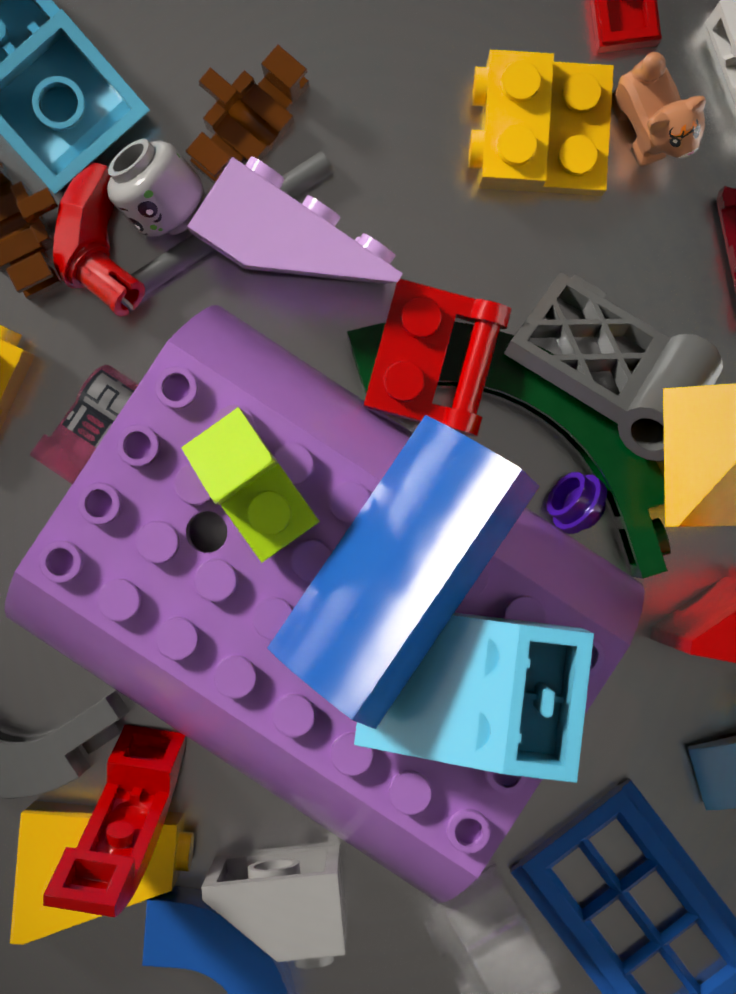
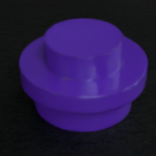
[547,472,607,534]

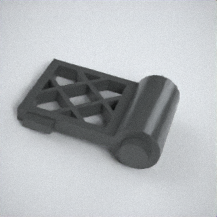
[504,272,723,461]

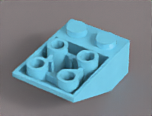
[354,613,594,783]

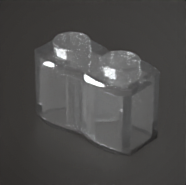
[424,863,561,994]

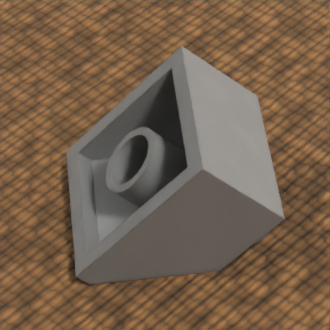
[201,844,347,969]

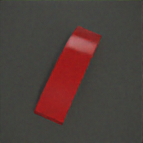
[43,724,186,918]

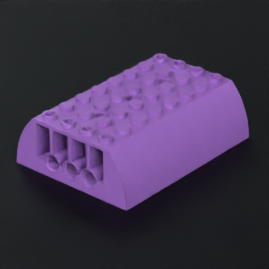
[5,305,644,903]

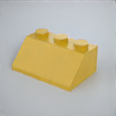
[663,383,736,527]

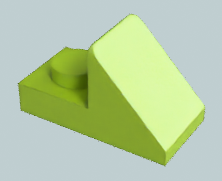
[181,407,320,563]

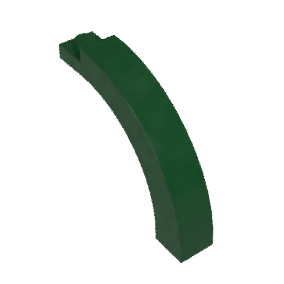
[347,321,671,579]

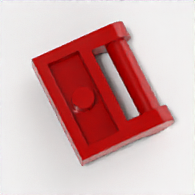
[363,279,512,437]

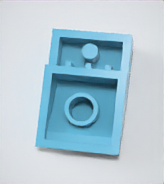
[0,0,150,195]

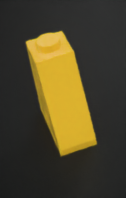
[10,801,194,945]

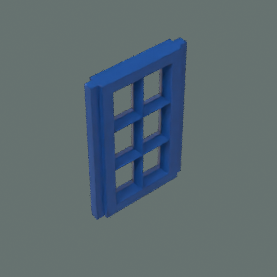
[510,778,736,994]

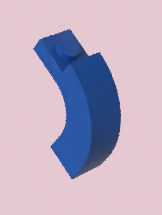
[142,886,296,994]

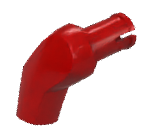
[53,162,145,317]

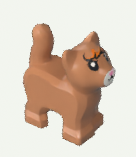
[611,52,706,167]

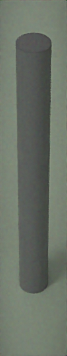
[121,151,335,307]

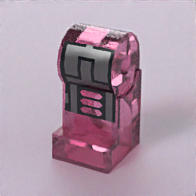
[30,365,139,484]

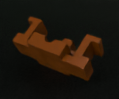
[186,44,309,184]
[0,160,63,300]

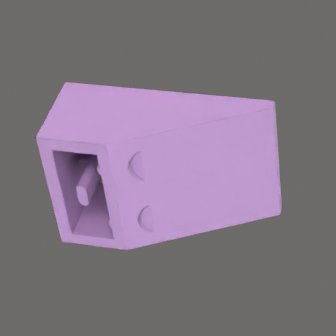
[187,156,403,284]

